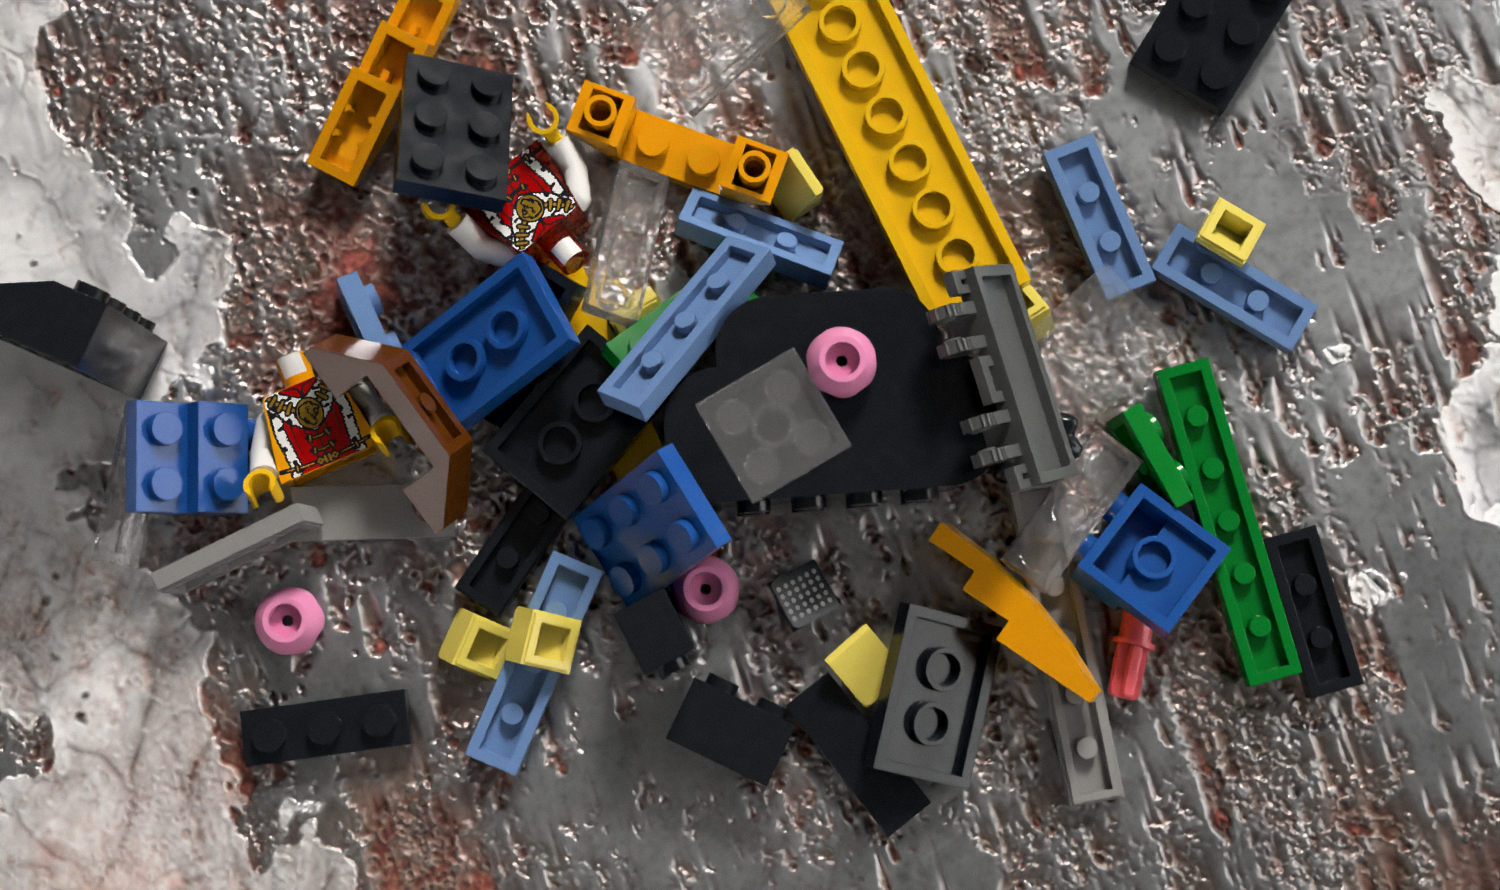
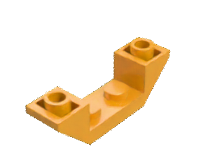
[566,79,789,206]

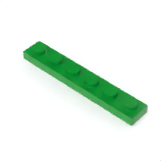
[1152,357,1303,687]

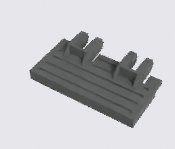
[925,264,1079,493]

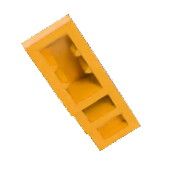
[306,0,462,187]
[929,522,1102,703]

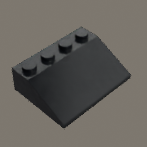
[0,280,168,400]

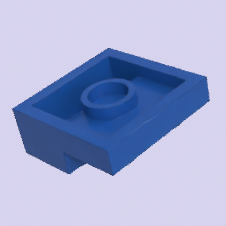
[126,400,256,517]
[1070,483,1232,638]

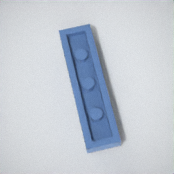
[597,235,776,422]
[465,550,605,776]

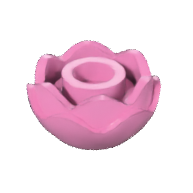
[806,327,877,398]
[672,556,740,624]
[254,587,325,655]

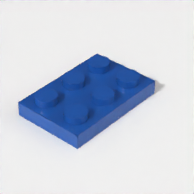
[402,251,581,431]
[573,443,732,607]

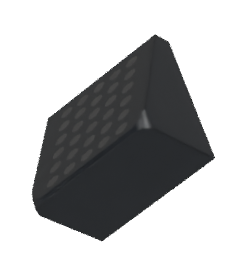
[767,559,841,633]

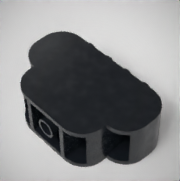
[664,288,997,517]

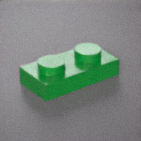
[1106,402,1195,509]

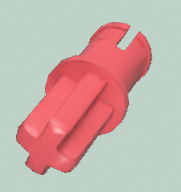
[1107,609,1156,700]

